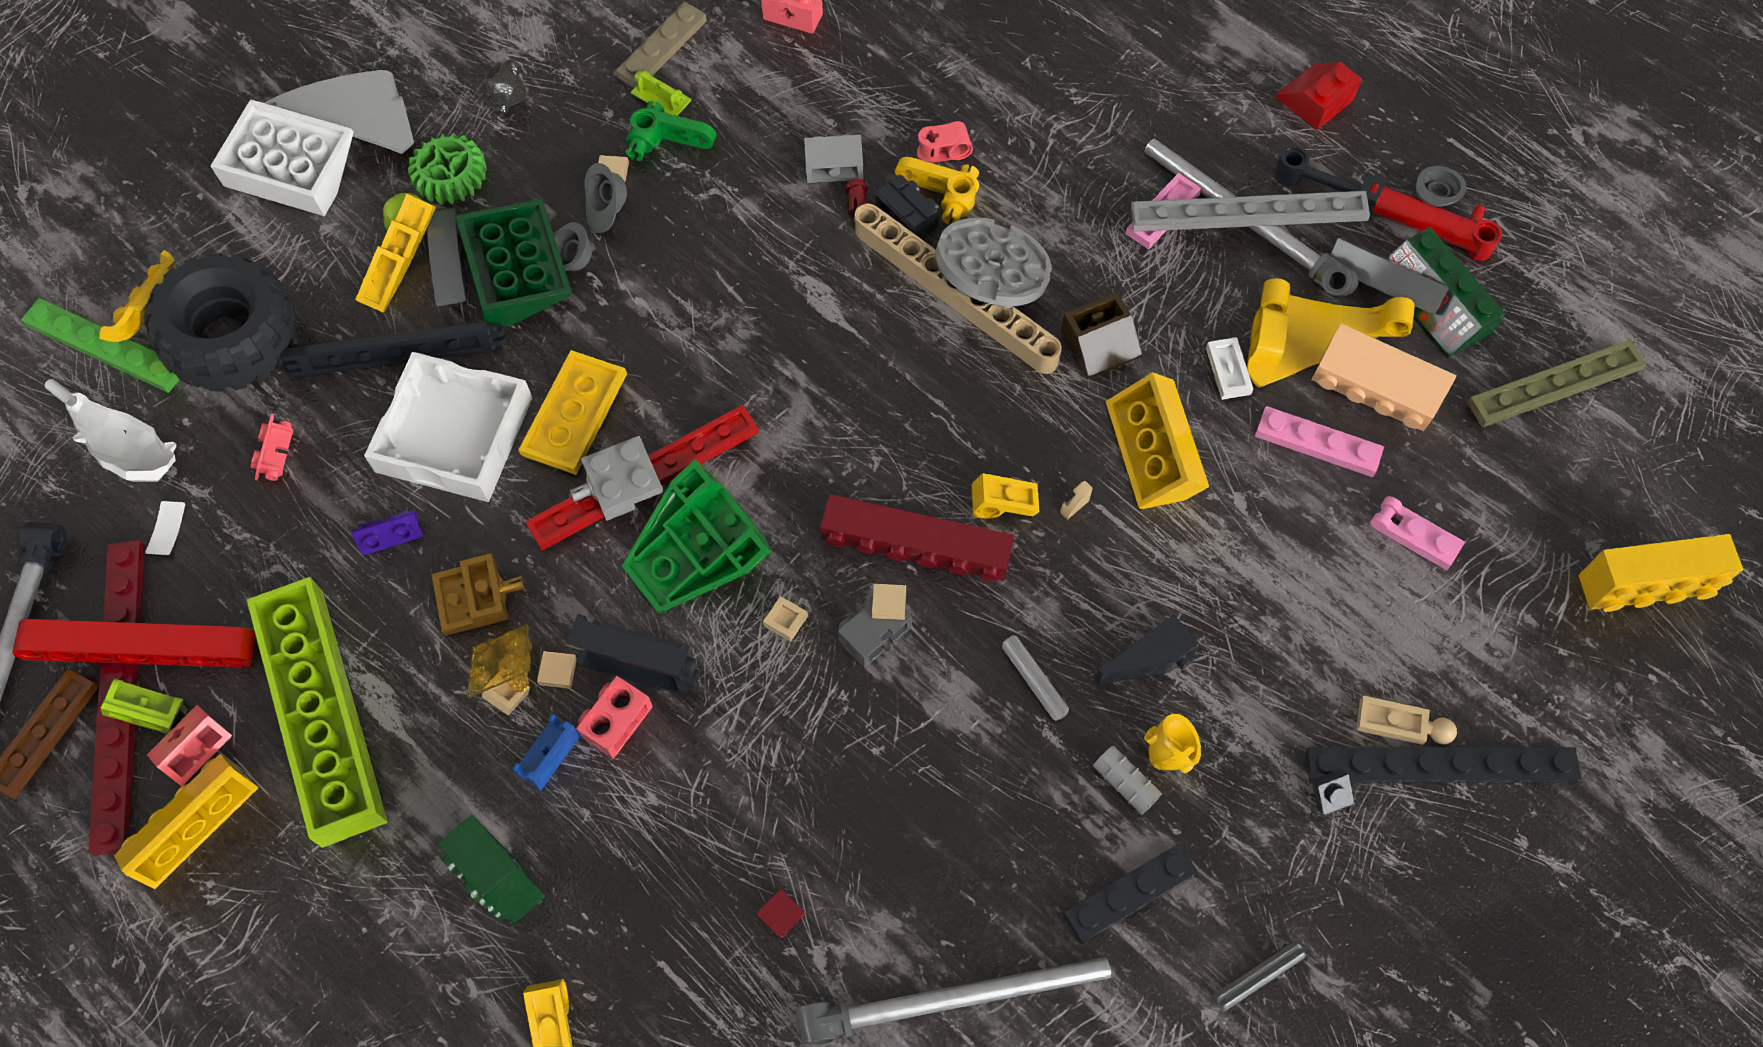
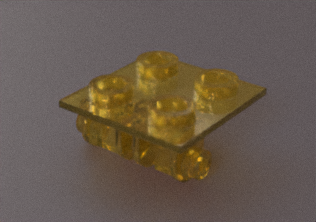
[467,625,532,698]

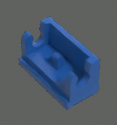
[512,714,580,791]

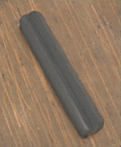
[1213,941,1306,1011]

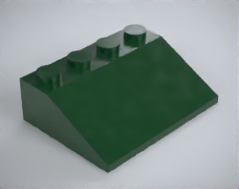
[456,199,572,327]

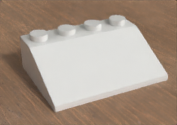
[211,99,353,216]

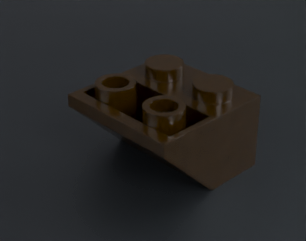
[1061,292,1142,379]

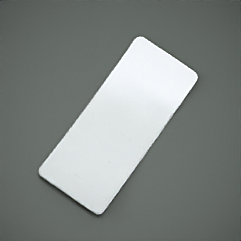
[145,501,185,555]

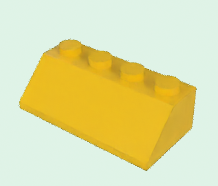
[1106,372,1209,509]
[114,754,259,889]

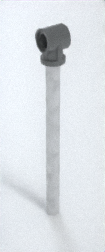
[1144,139,1358,296]
[796,957,1111,1047]

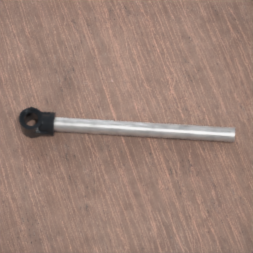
[0,522,67,701]

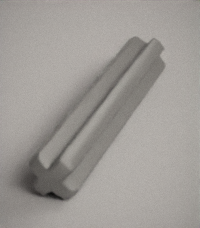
[1002,635,1069,721]

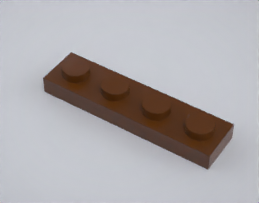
[0,668,99,799]

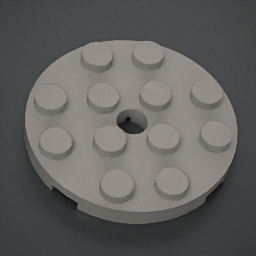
[936,218,1052,308]

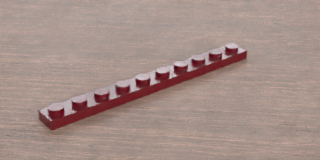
[88,540,145,856]

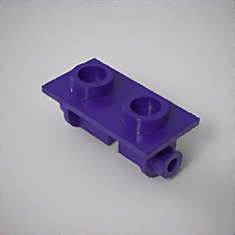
[351,509,423,556]

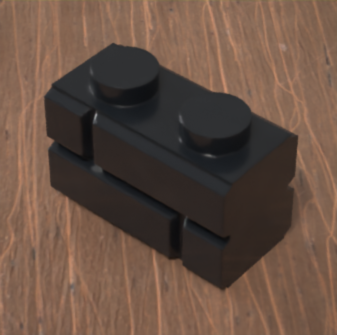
[875,175,939,239]

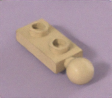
[1356,696,1457,745]

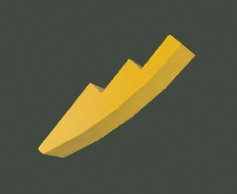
[356,194,436,312]

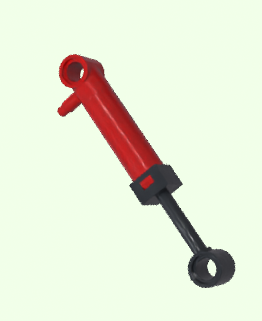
[1275,146,1502,261]

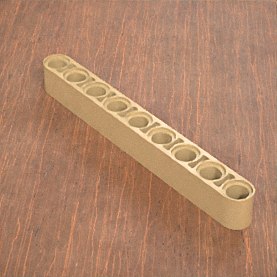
[855,204,1062,374]

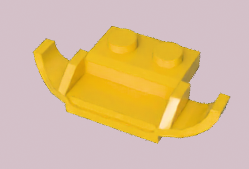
[99,250,176,342]

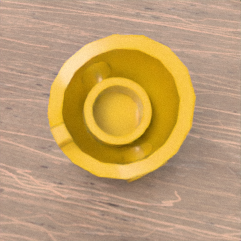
[1144,714,1201,773]

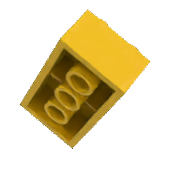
[1579,534,1744,612]

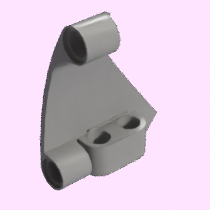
[264,70,414,154]

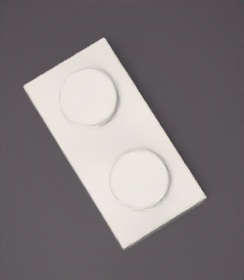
[1206,337,1253,400]

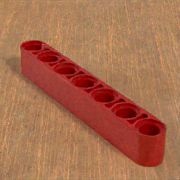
[12,619,256,667]

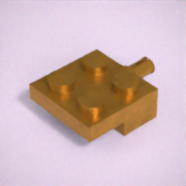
[431,553,525,636]

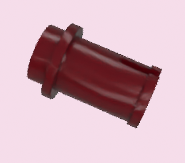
[845,178,868,217]

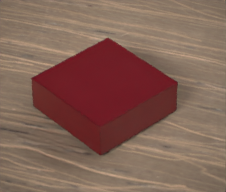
[756,889,806,940]

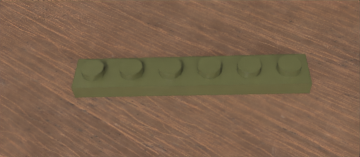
[1467,340,1646,428]

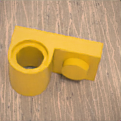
[972,473,1039,519]
[523,979,573,1047]

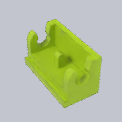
[101,679,183,734]

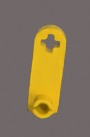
[895,157,979,225]

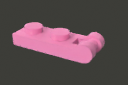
[1370,496,1465,570]

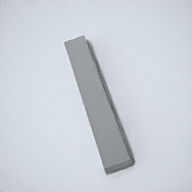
[1131,191,1370,232]

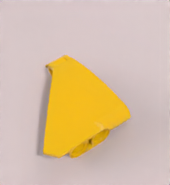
[1246,278,1415,388]

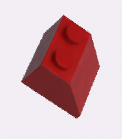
[1275,62,1362,130]

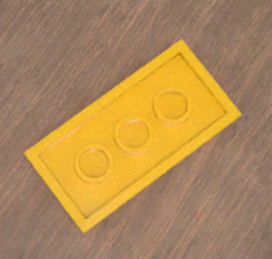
[519,350,627,475]

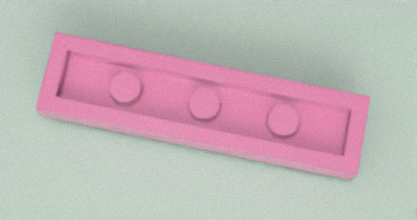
[1255,406,1384,477]

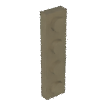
[615,2,707,88]

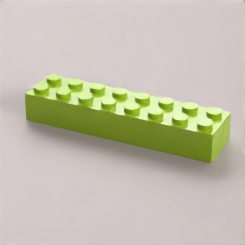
[247,577,388,848]

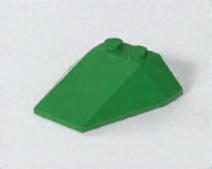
[622,460,772,613]

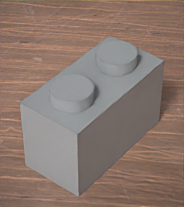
[804,134,863,183]

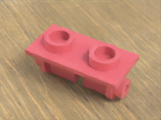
[250,414,294,481]

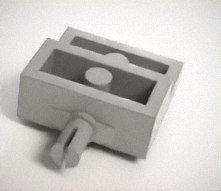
[570,436,663,521]

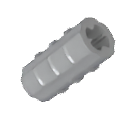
[1093,745,1162,815]

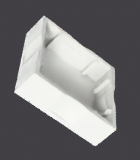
[364,352,533,502]

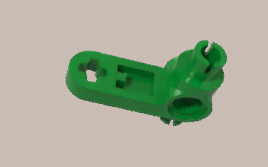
[626,101,717,161]

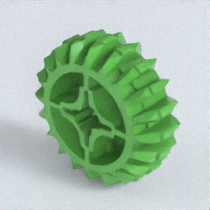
[408,132,487,206]

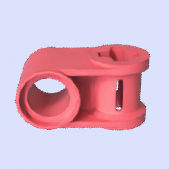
[917,121,973,164]

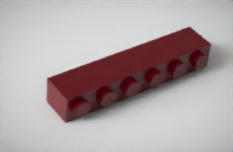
[820,494,1014,582]

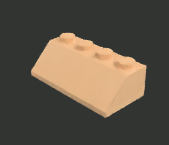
[1311,323,1457,431]

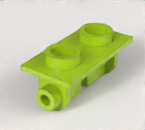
[631,71,692,116]

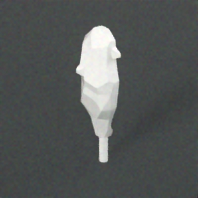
[45,379,177,482]

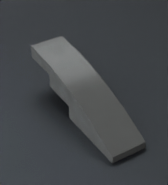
[427,208,466,307]
[1330,238,1449,315]

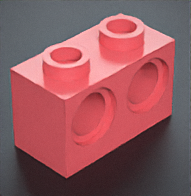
[576,676,653,759]

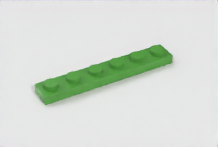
[21,298,179,393]

